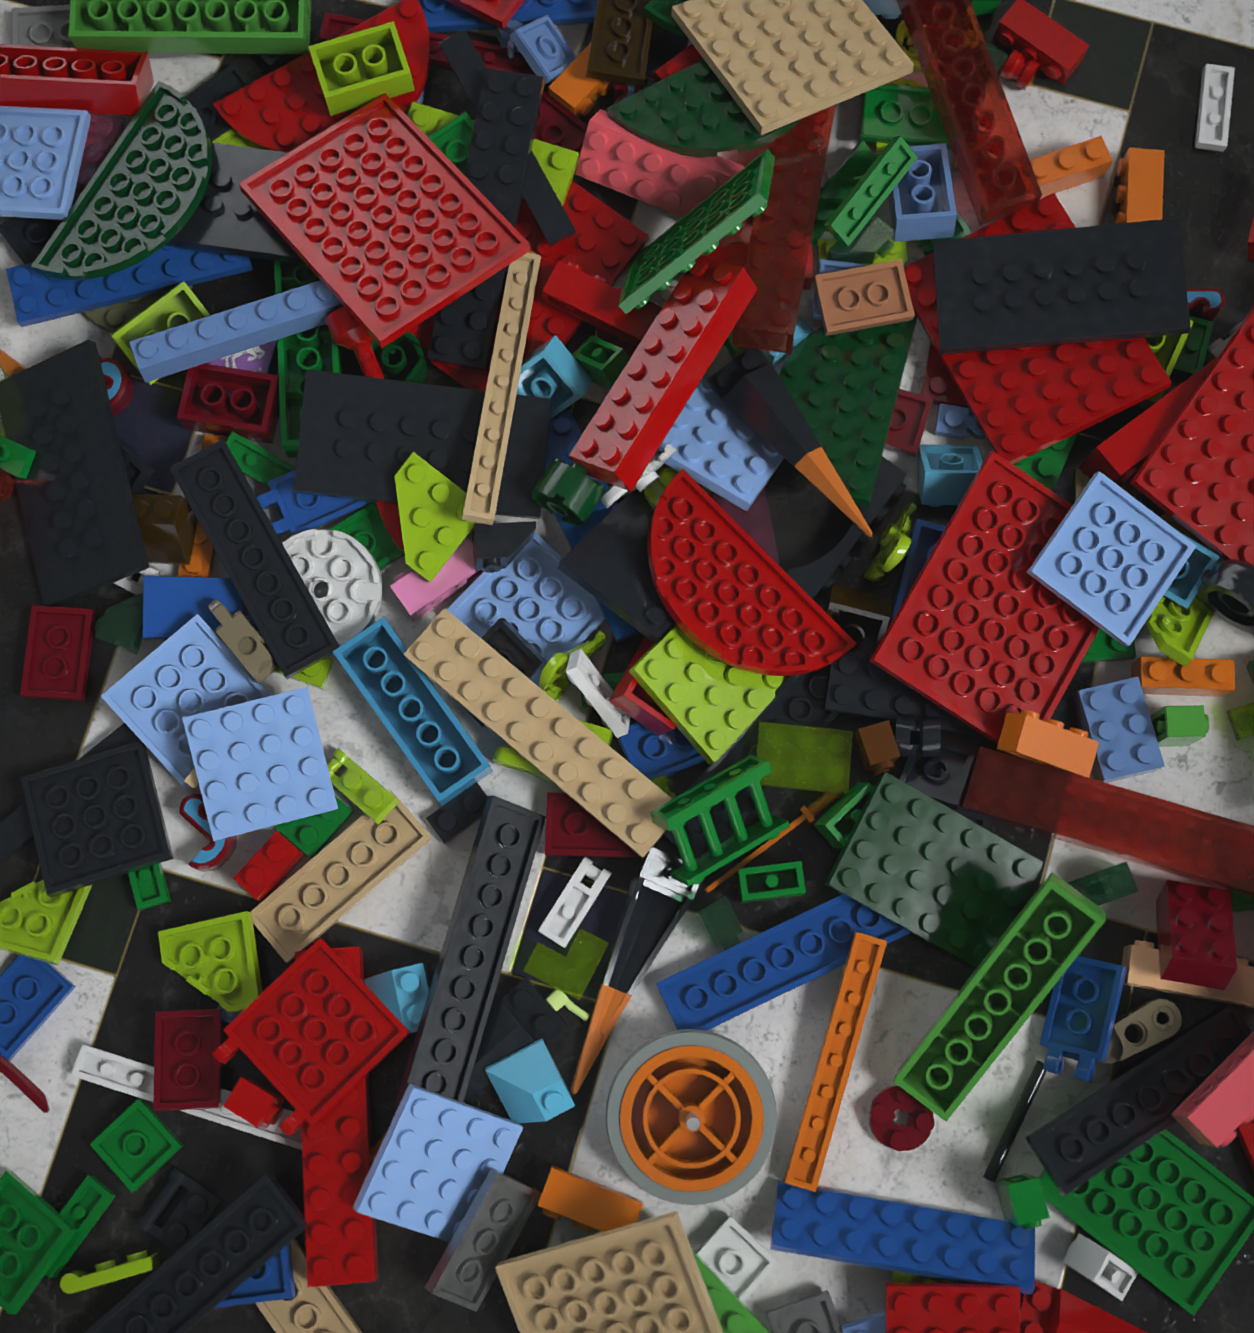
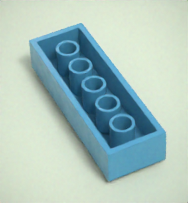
[333,616,493,806]

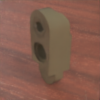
[208,598,276,684]
[1095,999,1182,1065]

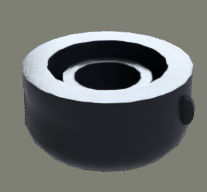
[1198,559,1254,633]

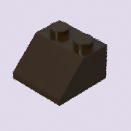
[132,494,198,565]
[825,584,893,655]

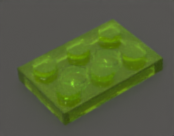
[756,722,853,794]

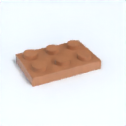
[813,259,915,336]

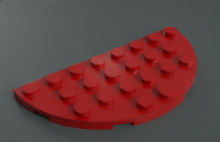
[213,0,431,153]
[647,469,857,676]

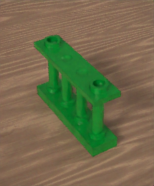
[792,136,918,247]
[650,754,790,886]

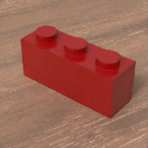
[994,0,1090,85]

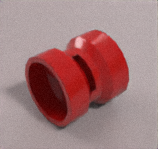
[1000,50,1040,90]

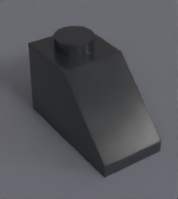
[472,521,536,573]

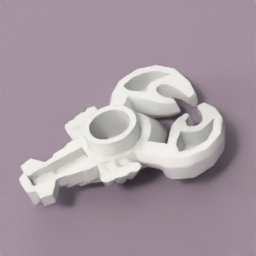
[601,444,677,509]

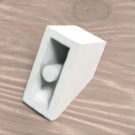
[1063,1234,1138,1301]

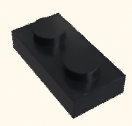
[426,782,487,844]

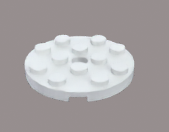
[282,529,382,646]

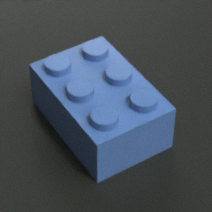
[888,143,957,242]
[1072,677,1165,786]

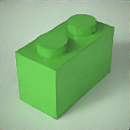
[1150,705,1209,747]

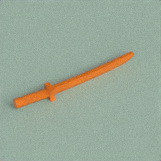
[705,782,848,894]

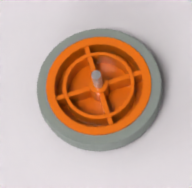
[605,1029,777,1205]

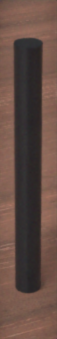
[983,1060,1047,1183]

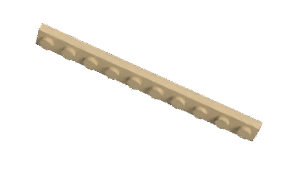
[462,253,541,526]

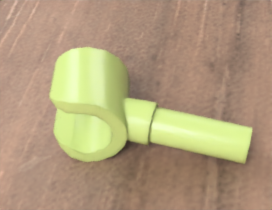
[546,989,590,1021]

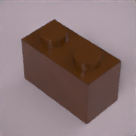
[851,720,900,776]

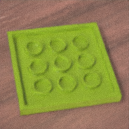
[629,623,787,764]

